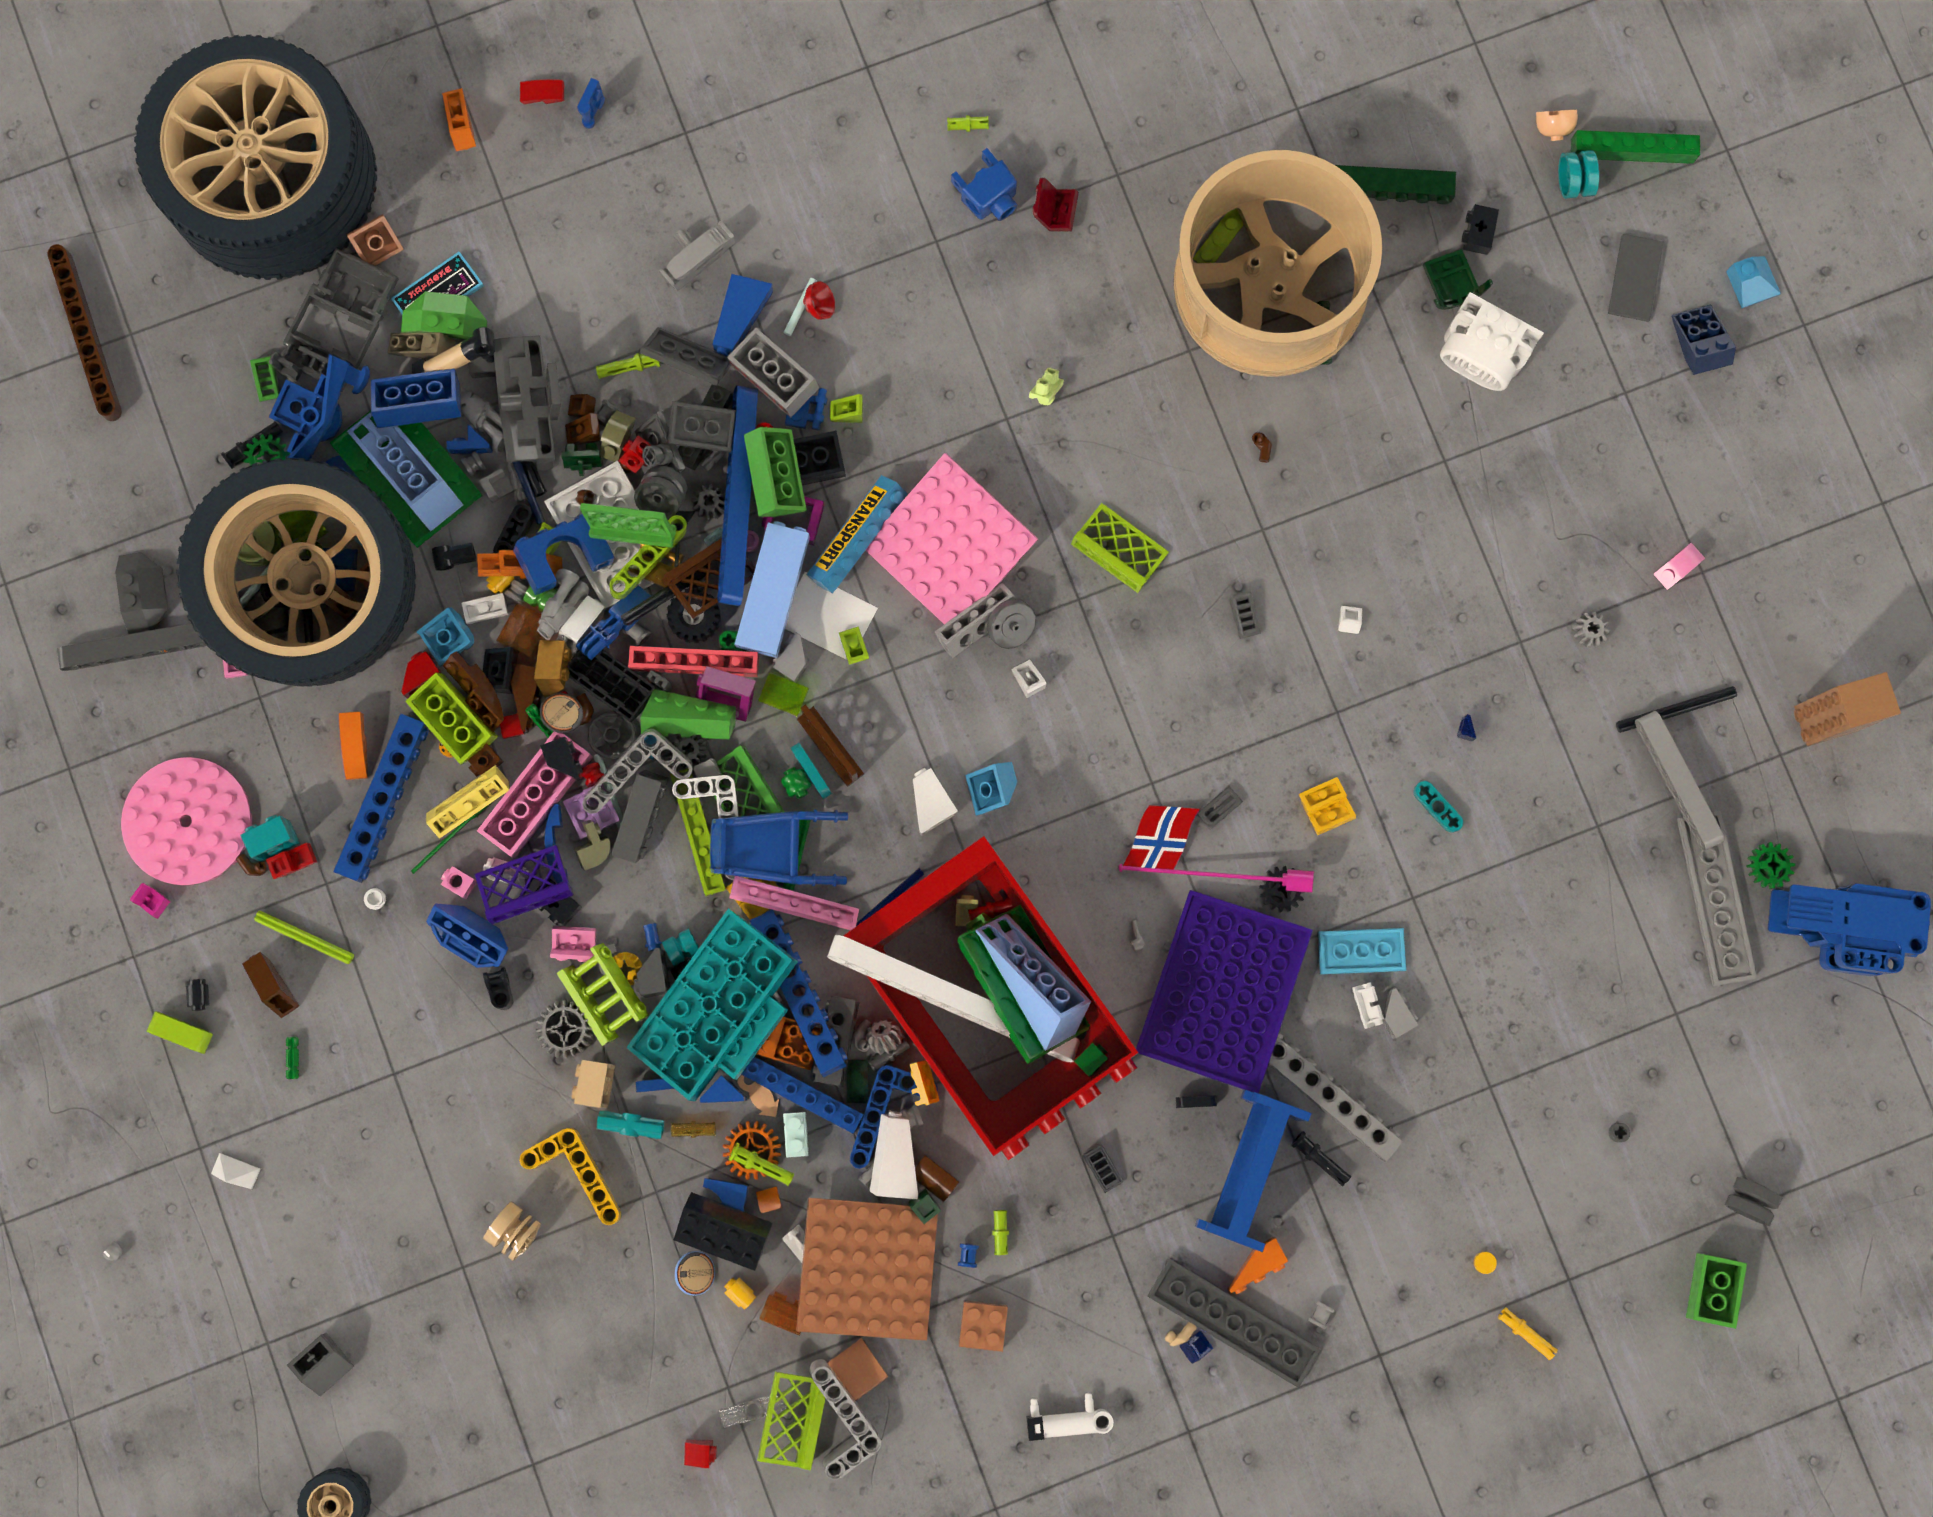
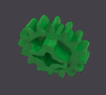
[243,434,290,466]
[1746,842,1795,889]

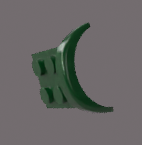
[1423,249,1493,310]

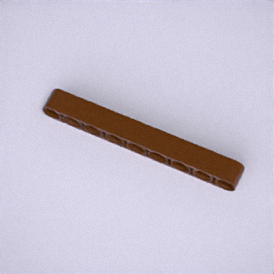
[47,244,122,421]

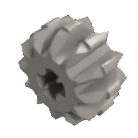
[1573,612,1610,648]
[866,1018,904,1055]

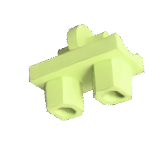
[1029,368,1064,405]

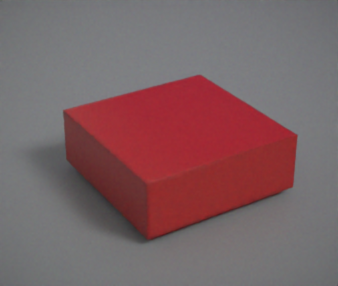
[500,713,525,739]

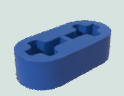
[635,1079,674,1093]

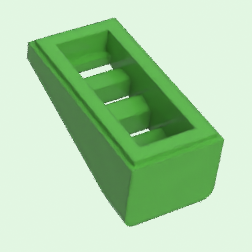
[250,356,280,402]

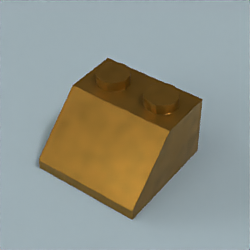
[534,640,572,697]

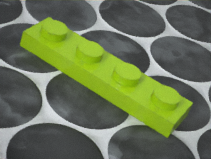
[1193,208,1244,263]

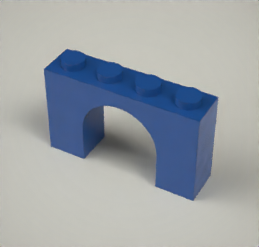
[513,514,615,595]

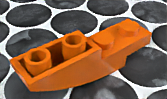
[477,550,563,579]

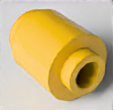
[486,576,515,594]
[724,1277,756,1310]

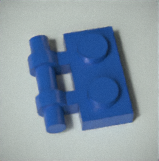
[785,388,828,431]

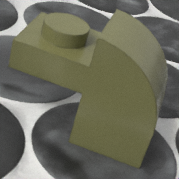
[600,411,636,462]
[574,820,610,871]

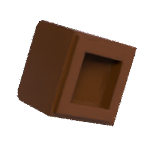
[568,394,596,417]

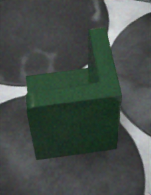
[909,1188,941,1224]

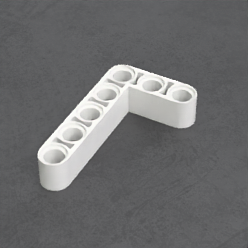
[672,775,739,880]

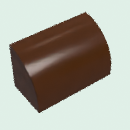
[915,1155,959,1202]

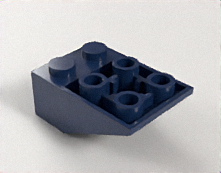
[1671,304,1736,375]

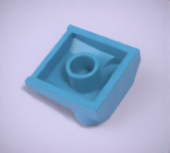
[417,607,474,666]

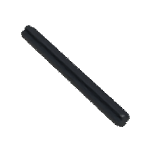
[1616,686,1737,733]

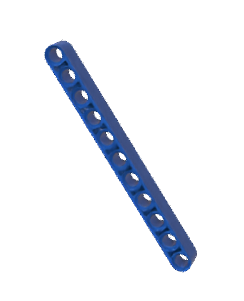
[717,385,758,606]

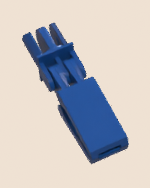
[576,585,651,660]

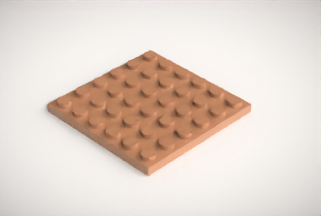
[796,1197,938,1341]

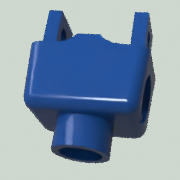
[951,148,1018,221]

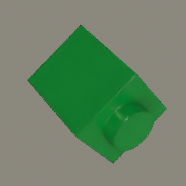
[1074,1043,1108,1078]

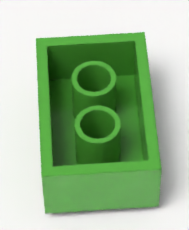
[1686,1253,1747,1329]

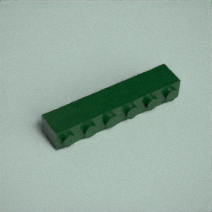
[1335,165,1456,204]

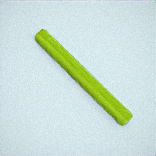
[254,911,354,964]

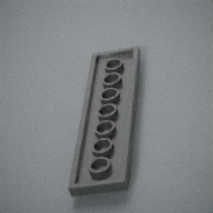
[1147,1258,1320,1388]

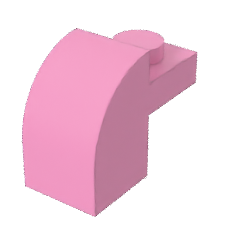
[1654,543,1705,590]

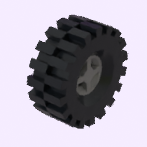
[666,588,721,643]

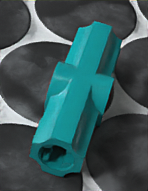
[597,1111,665,1139]

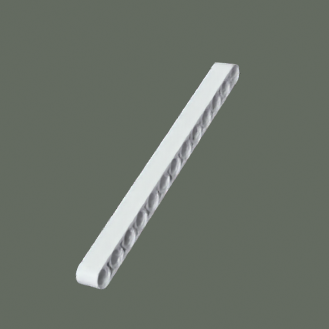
[827,935,1080,1062]

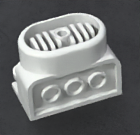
[1440,292,1544,391]

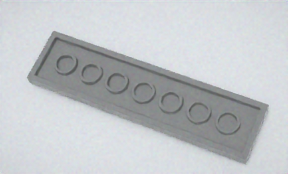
[1677,811,1757,986]

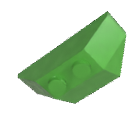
[401,291,487,340]

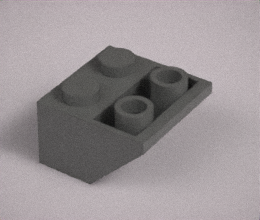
[287,1333,354,1396]

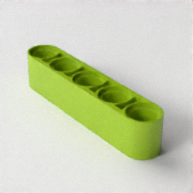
[609,515,687,600]

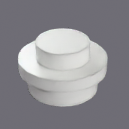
[364,888,386,910]

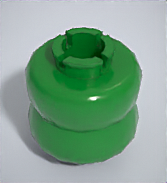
[781,767,812,800]

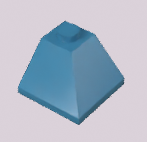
[1726,256,1781,308]
[965,762,1017,816]

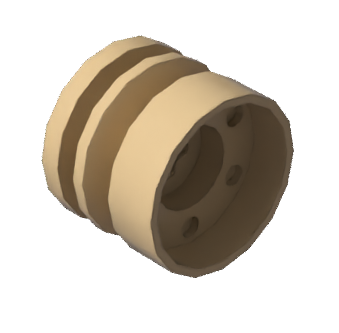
[483,1202,542,1261]

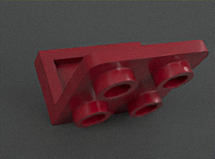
[1032,178,1079,232]

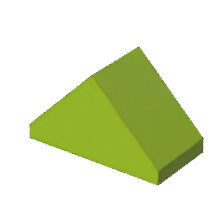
[830,394,863,423]

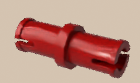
[968,897,1013,921]

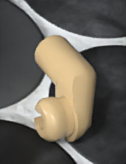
[1165,1322,1197,1346]

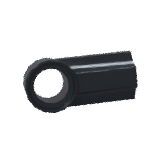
[432,543,476,571]

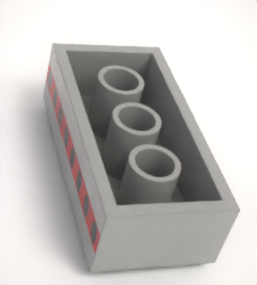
[727,328,819,418]

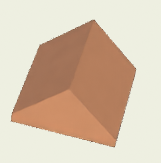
[346,214,404,266]

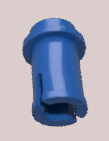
[643,923,662,952]

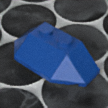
[426,903,508,968]

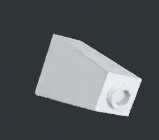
[870,1111,918,1199]

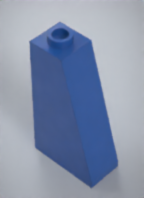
[713,274,773,356]

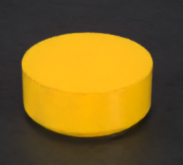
[1473,1252,1497,1274]

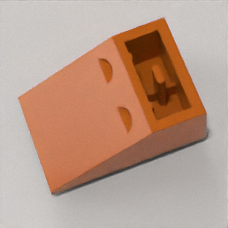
[756,1017,821,1071]

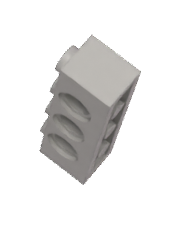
[935,583,1015,658]

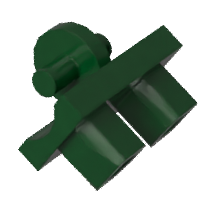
[561,443,602,476]

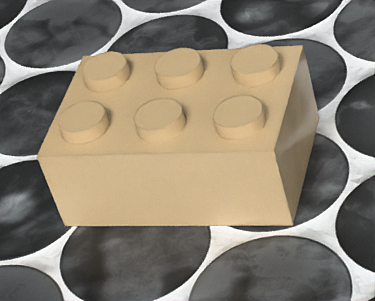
[572,1060,616,1108]

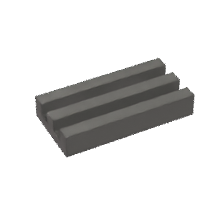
[647,670,673,692]
[1197,786,1243,830]

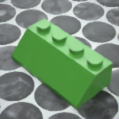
[744,427,807,517]

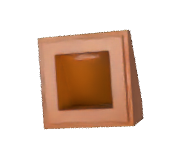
[756,1186,782,1214]

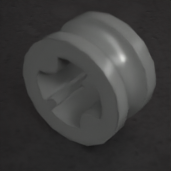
[1608,1123,1631,1142]

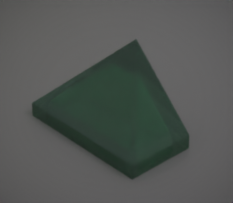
[847,1059,868,1103]

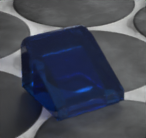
[1457,714,1476,741]
[1180,1330,1213,1364]

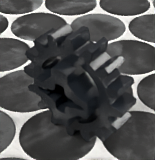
[1259,866,1305,913]

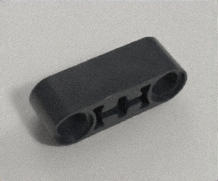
[493,504,534,553]

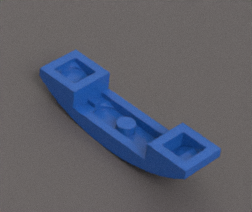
[545,804,568,884]

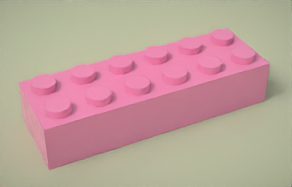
[477,732,593,859]

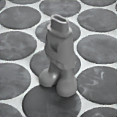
[460,387,505,453]
[537,569,590,640]

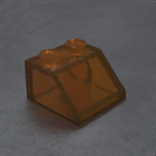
[496,604,545,661]

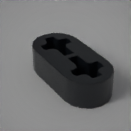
[1176,1095,1217,1108]

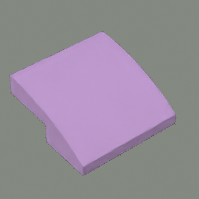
[563,784,620,841]

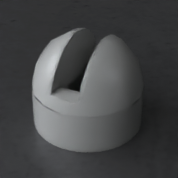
[102,1242,122,1261]

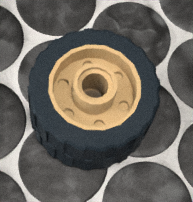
[297,1467,371,1517]

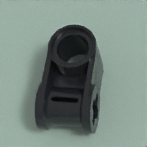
[483,967,513,1010]

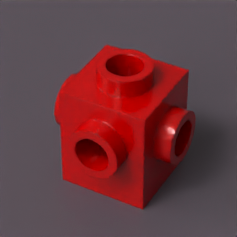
[619,435,651,474]

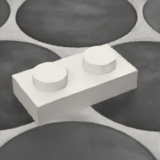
[462,593,509,625]

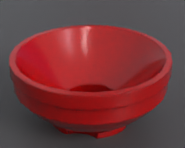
[803,281,835,320]

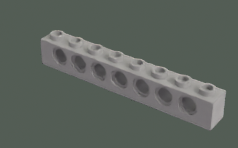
[1269,1033,1403,1162]

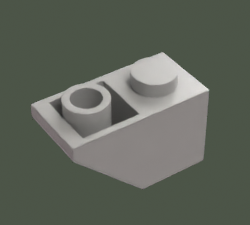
[773,632,807,684]
[1383,988,1418,1039]

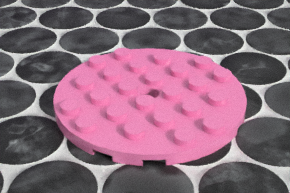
[121,757,252,886]

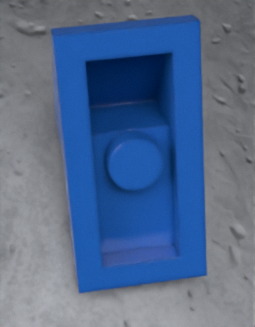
[447,424,493,454]

